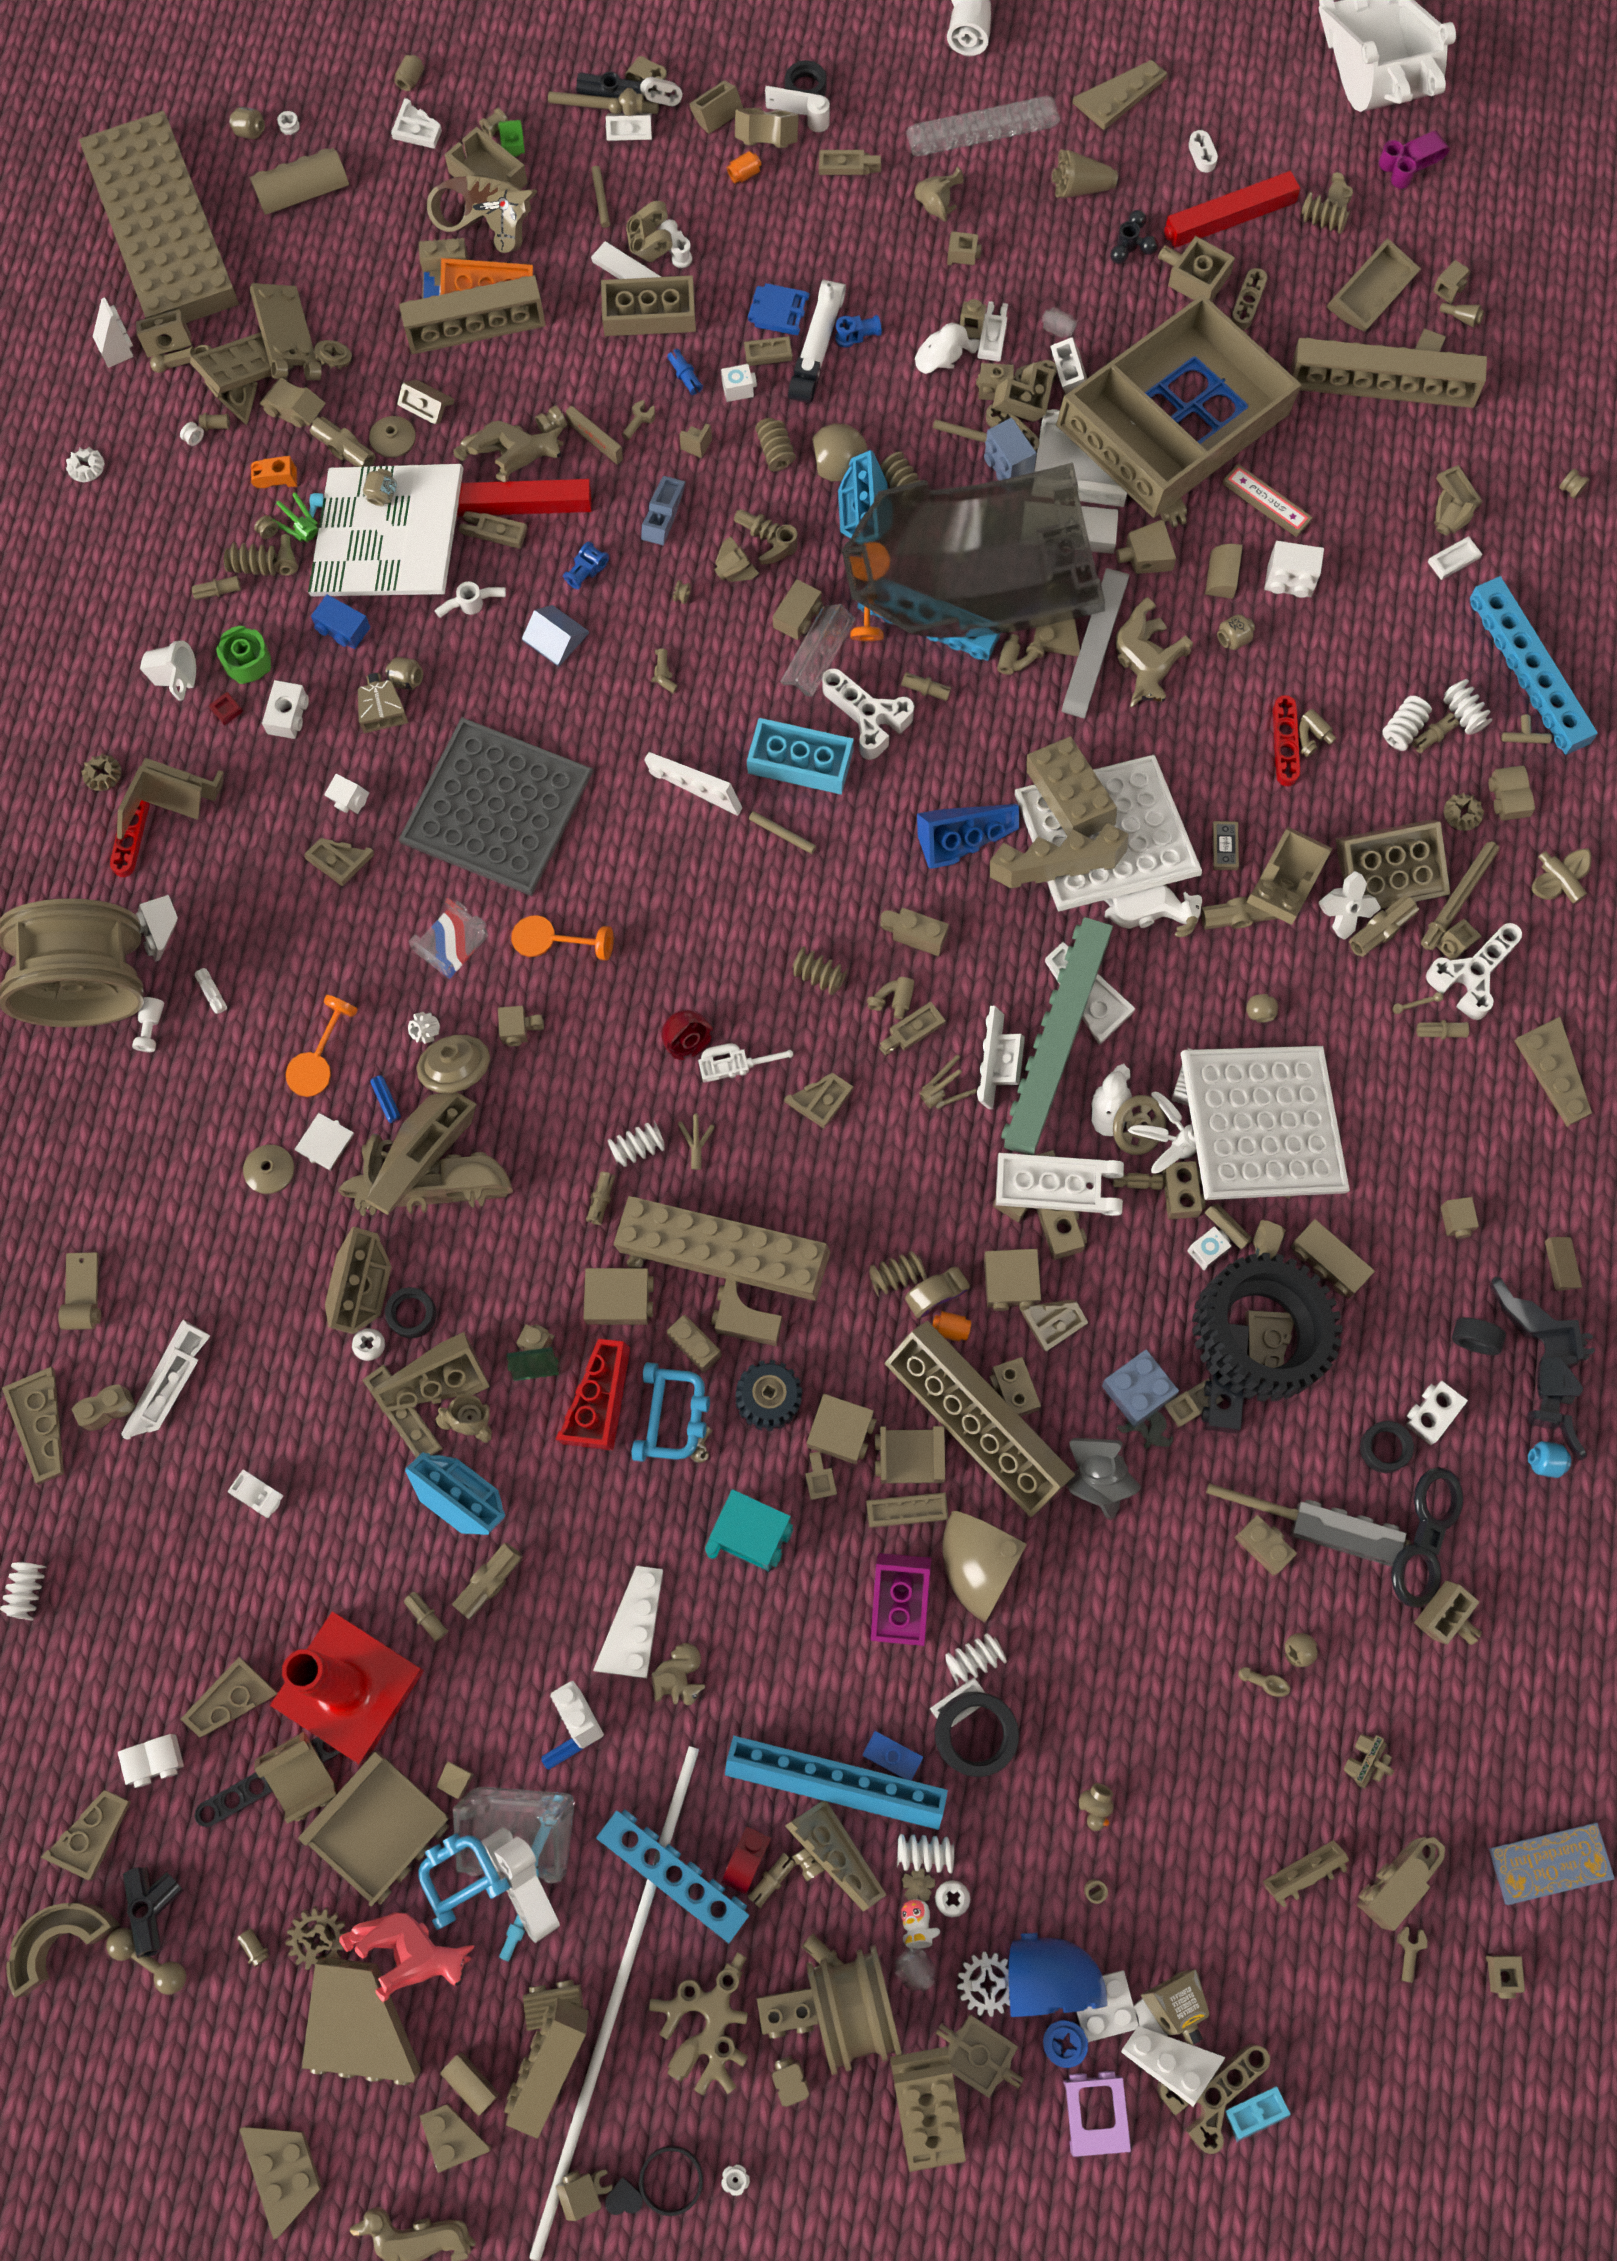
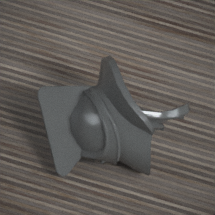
[1067,1438,1141,1520]

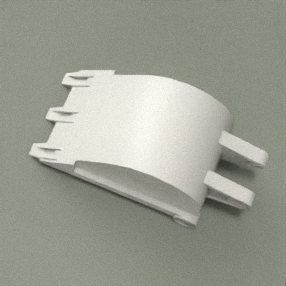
[1318,0,1456,112]

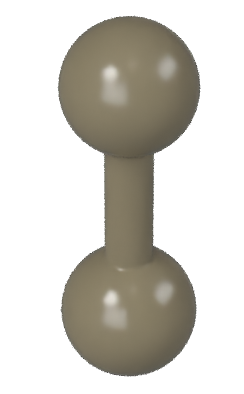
[106,1928,186,1995]

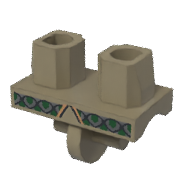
[1344,1734,1394,1789]

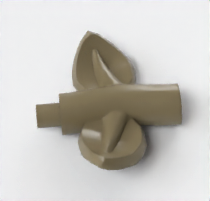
[1532,848,1591,905]

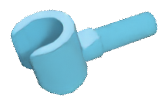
[309,493,324,518]

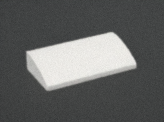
[1020,500,1118,554]

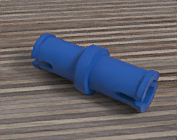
[667,349,703,395]

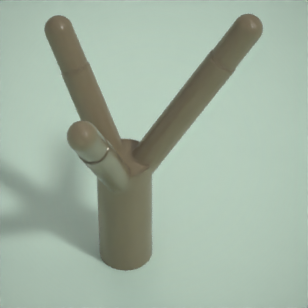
[678,1113,714,1170]

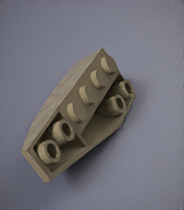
[366,1092,477,1215]

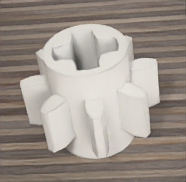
[408,1011,440,1044]

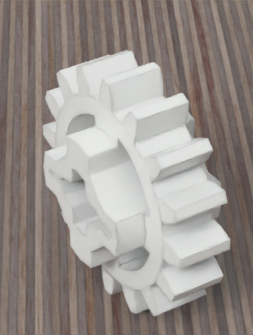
[957,1952,1010,2017]

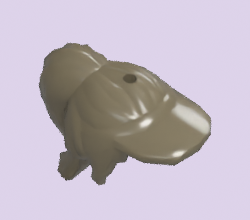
[914,166,963,222]

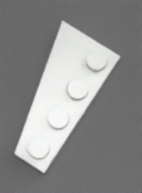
[1045,942,1135,1045]

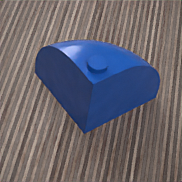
[1009,1933,1108,2017]

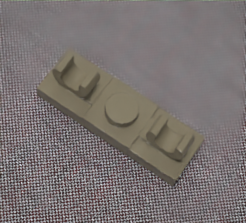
[1263,1840,1349,1907]

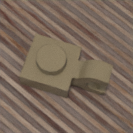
[805,1451,837,1500]

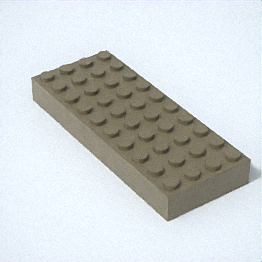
[79,111,239,323]

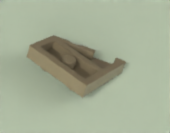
[304,838,374,886]

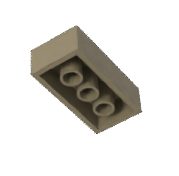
[601,276,696,336]
[1027,736,1117,837]
[504,1997,589,2139]

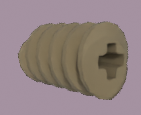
[1300,192,1351,234]
[755,418,796,472]
[880,451,924,506]
[224,542,277,576]
[793,946,848,995]
[869,1251,927,1297]

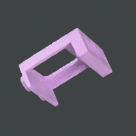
[1063,2071,1131,2157]

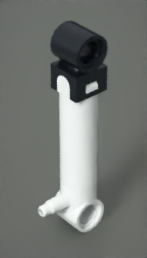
[788,280,846,404]

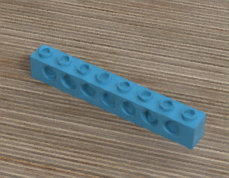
[1470,576,1598,755]

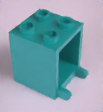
[705,1489,794,1571]

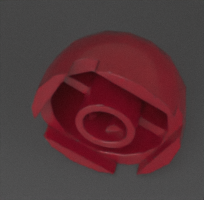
[661,1009,713,1060]

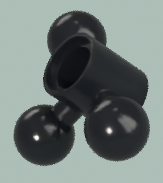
[1110,210,1158,264]

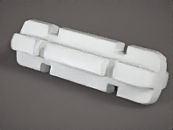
[195,968,227,1014]

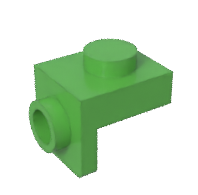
[499,120,525,157]

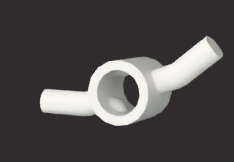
[435,582,506,618]

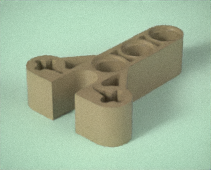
[1157,2043,1270,2154]

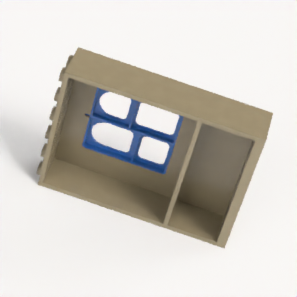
[1056,294,1301,518]

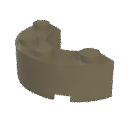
[7,1902,120,1998]

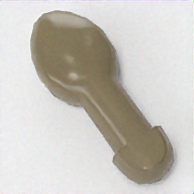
[1238,1667,1290,1697]

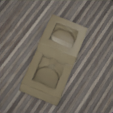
[1164,1378,1223,1428]

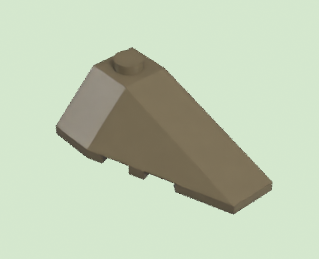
[372,1332,490,1412]

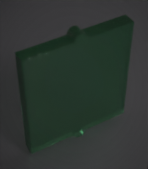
[507,1347,559,1381]

